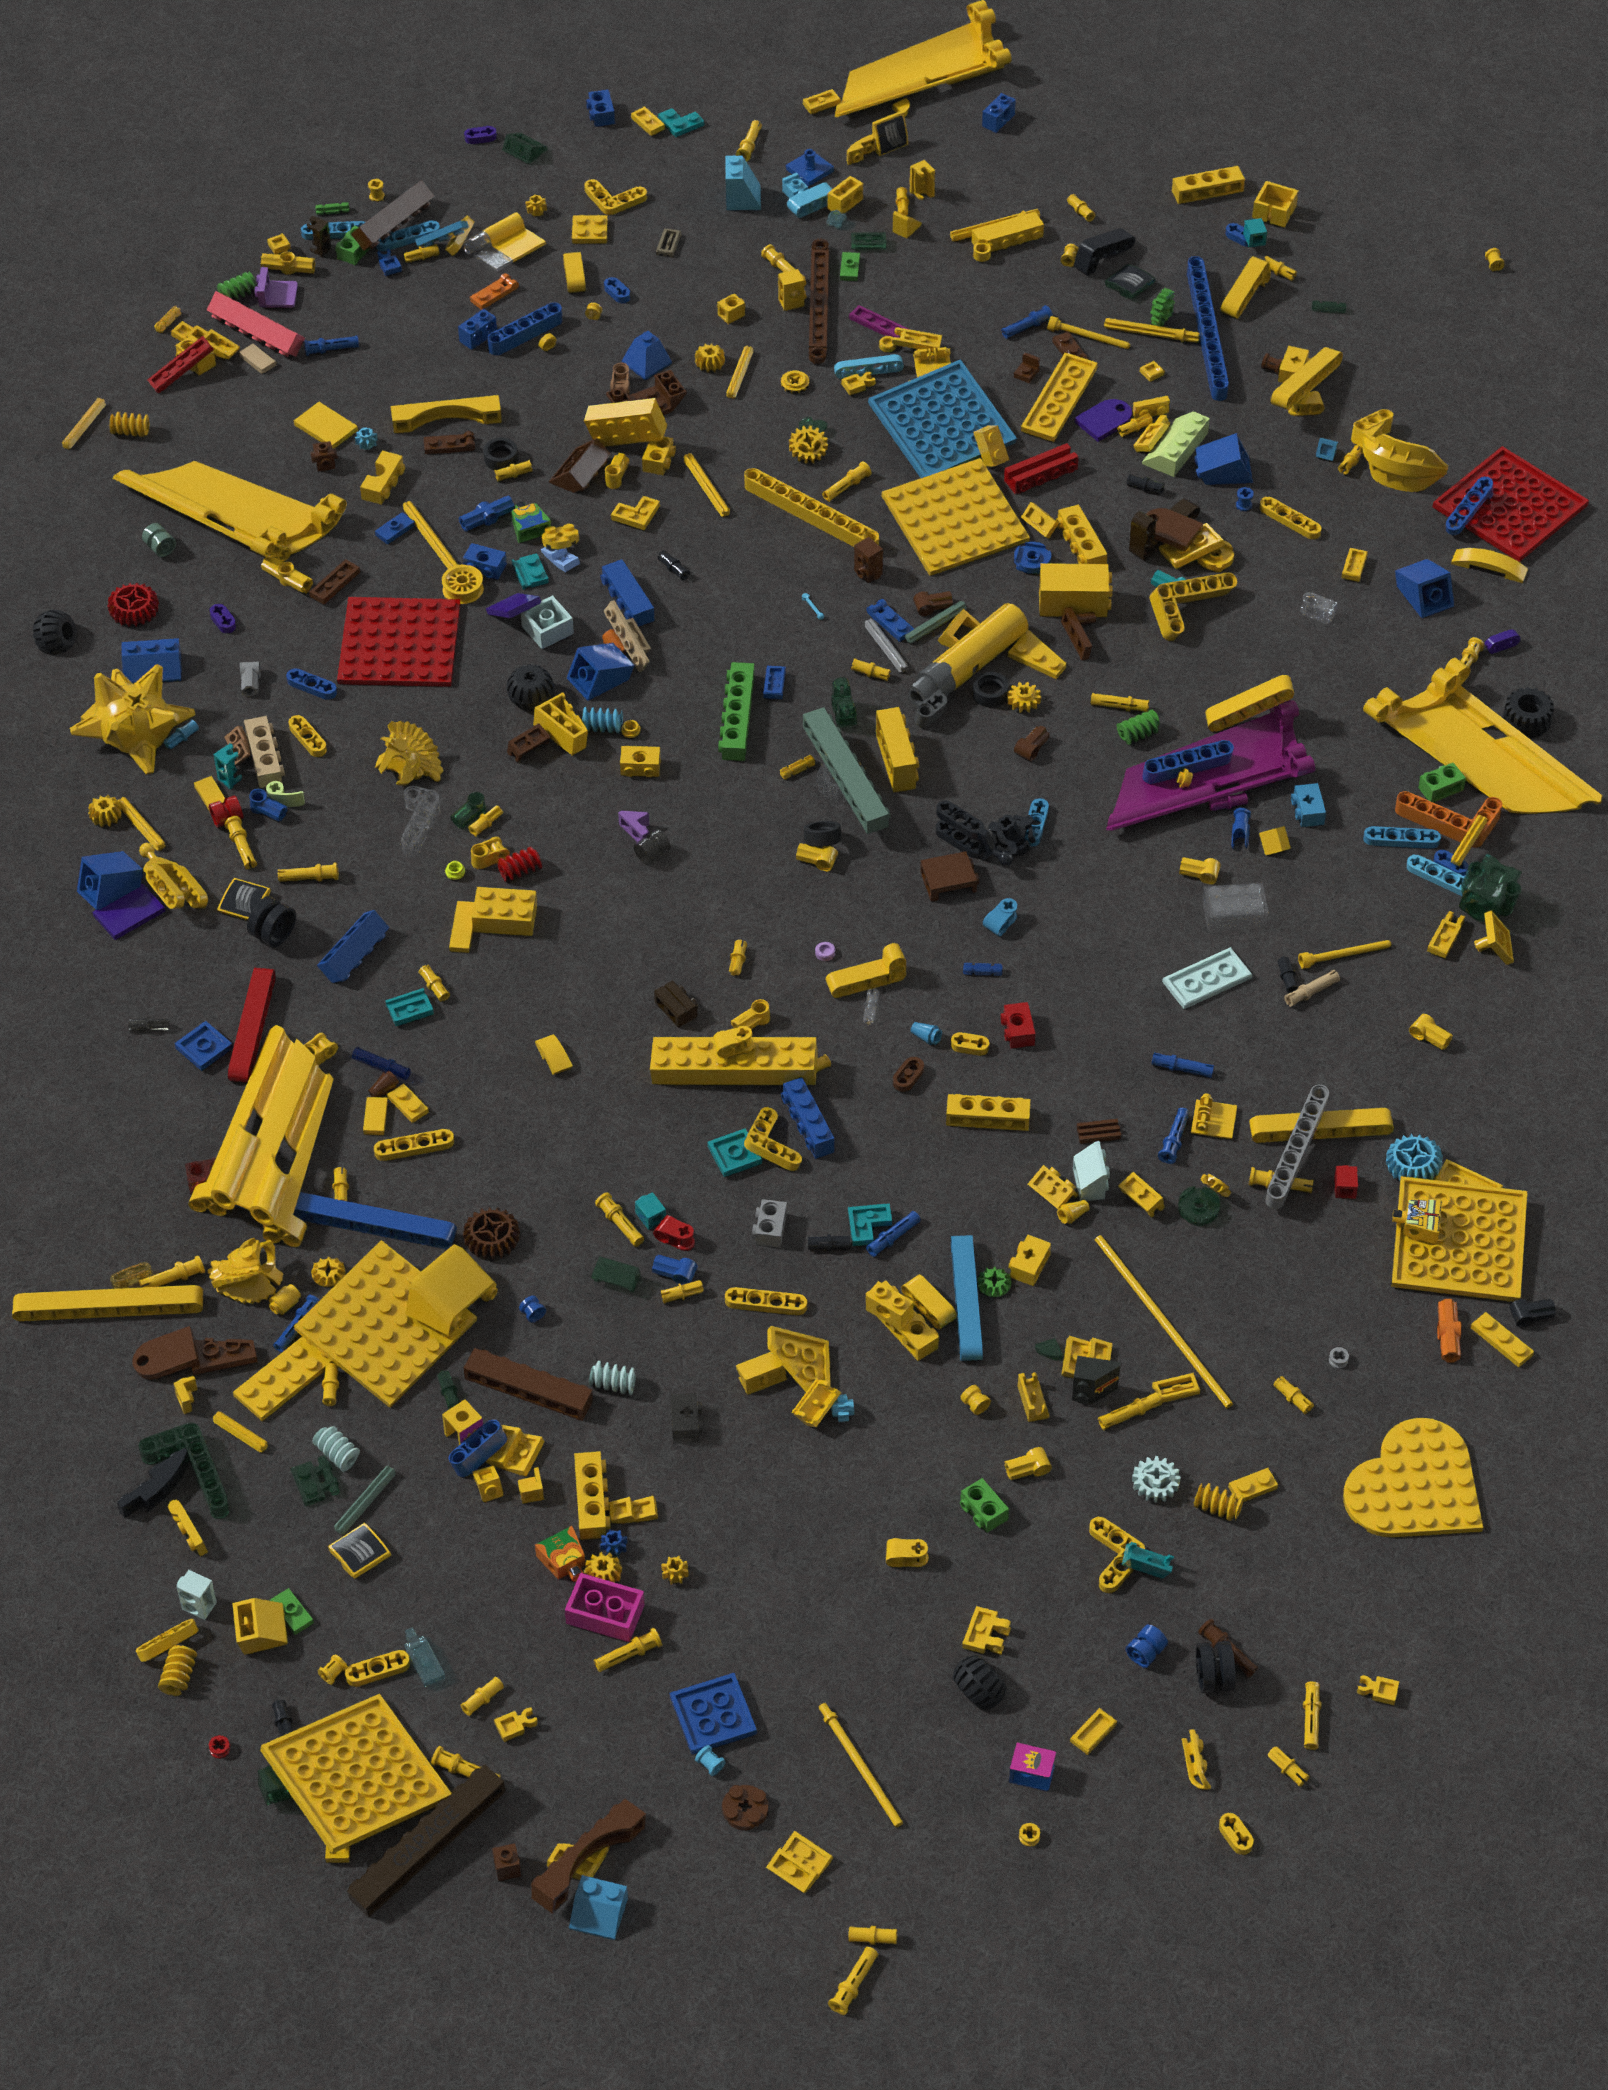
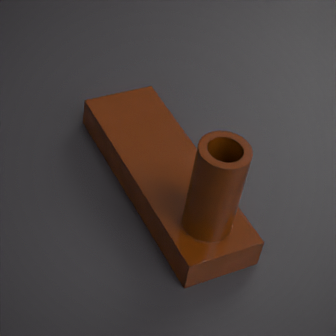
[1061,607,1096,661]

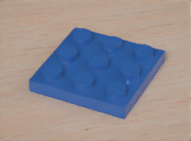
[670,1673,757,1755]

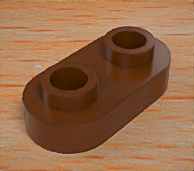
[893,1057,924,1092]

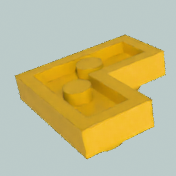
[611,496,660,530]

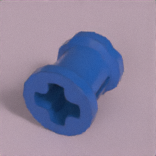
[1236,487,1254,511]

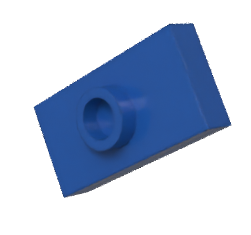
[375,512,415,545]
[763,666,786,699]

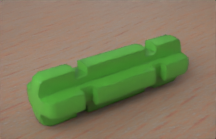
[315,202,350,215]

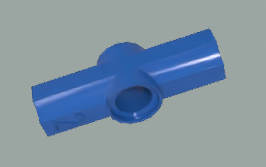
[459,495,515,531]

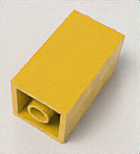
[1039,563,1112,617]

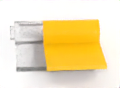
[464,212,546,272]

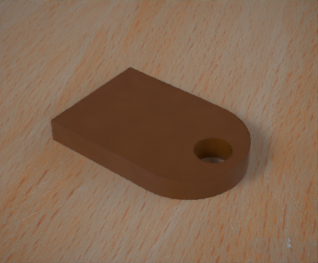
[1146,508,1203,551]
[132,1326,199,1380]

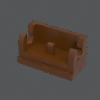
[507,723,551,762]

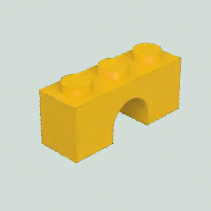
[360,451,405,505]

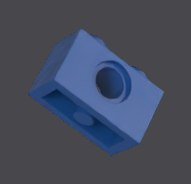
[982,93,1016,133]
[463,543,507,580]

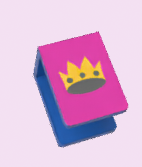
[1009,1743,1056,1791]

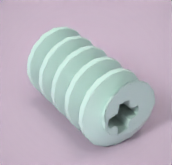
[588,1360,636,1395]
[312,1426,360,1472]

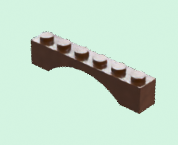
[531,1799,646,1914]

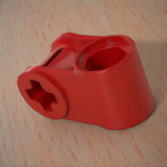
[653,1215,695,1251]

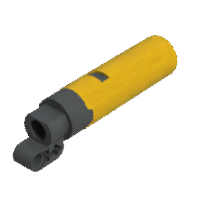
[908,603,1028,728]

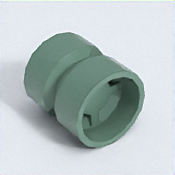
[142,523,176,557]

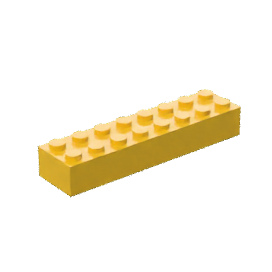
[650,1037,818,1085]

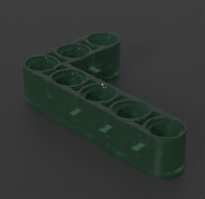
[138,1422,230,1519]

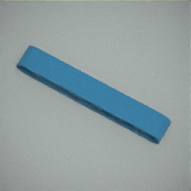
[951,1235,983,1361]

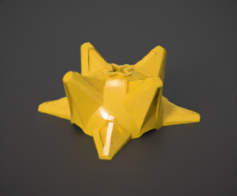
[69,664,195,774]

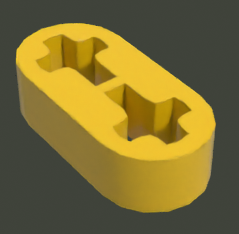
[951,1032,989,1056]
[1219,1813,1253,1855]

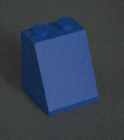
[1194,433,1253,485]
[1395,559,1454,618]
[567,643,634,701]
[77,851,143,910]

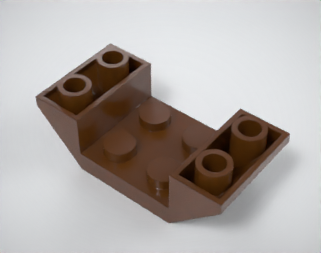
[606,370,686,415]

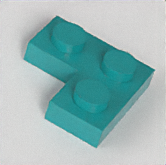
[658,108,704,137]
[848,1203,892,1246]

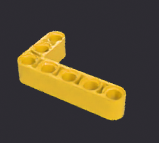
[1150,573,1237,641]

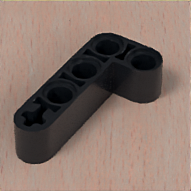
[1074,228,1136,276]

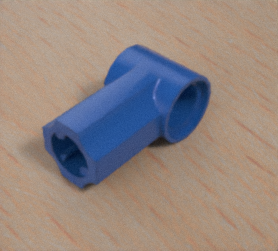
[249,789,288,821]
[652,1254,698,1285]

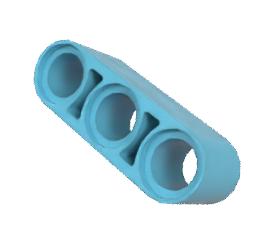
[787,183,832,218]

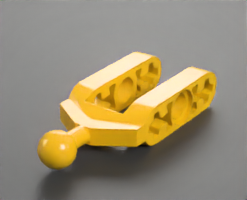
[139,843,208,909]

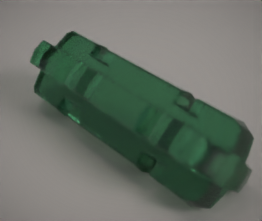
[1311,300,1346,313]

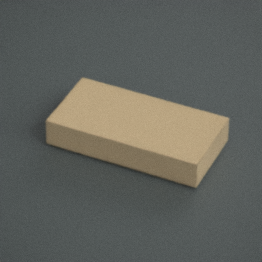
[239,344,276,374]

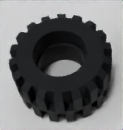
[1503,687,1554,738]

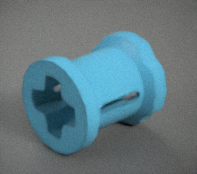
[695,1745,725,1776]

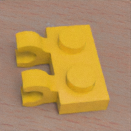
[962,1606,1011,1655]

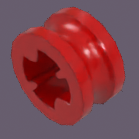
[209,1735,230,1759]

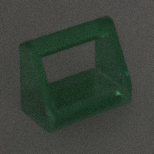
[502,132,548,164]

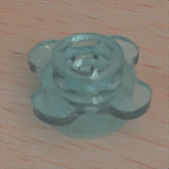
[826,210,846,229]

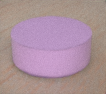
[815,942,835,961]

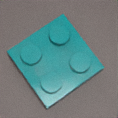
[707,1128,762,1177]

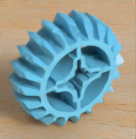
[1386,1133,1443,1181]

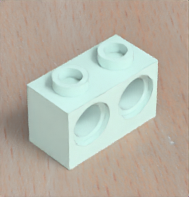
[177,1570,217,1620]

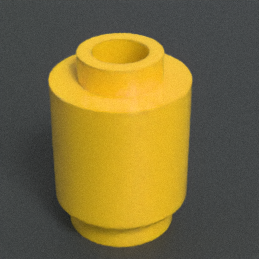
[269,1284,301,1315]

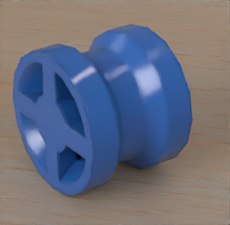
[519,1295,546,1323]

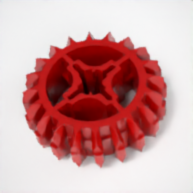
[108,582,159,627]

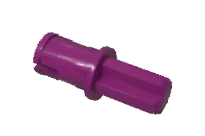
[1208,792,1248,811]

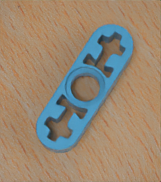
[1025,798,1049,846]

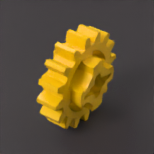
[789,425,828,464]

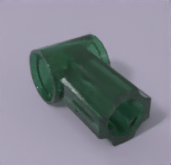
[450,792,486,829]

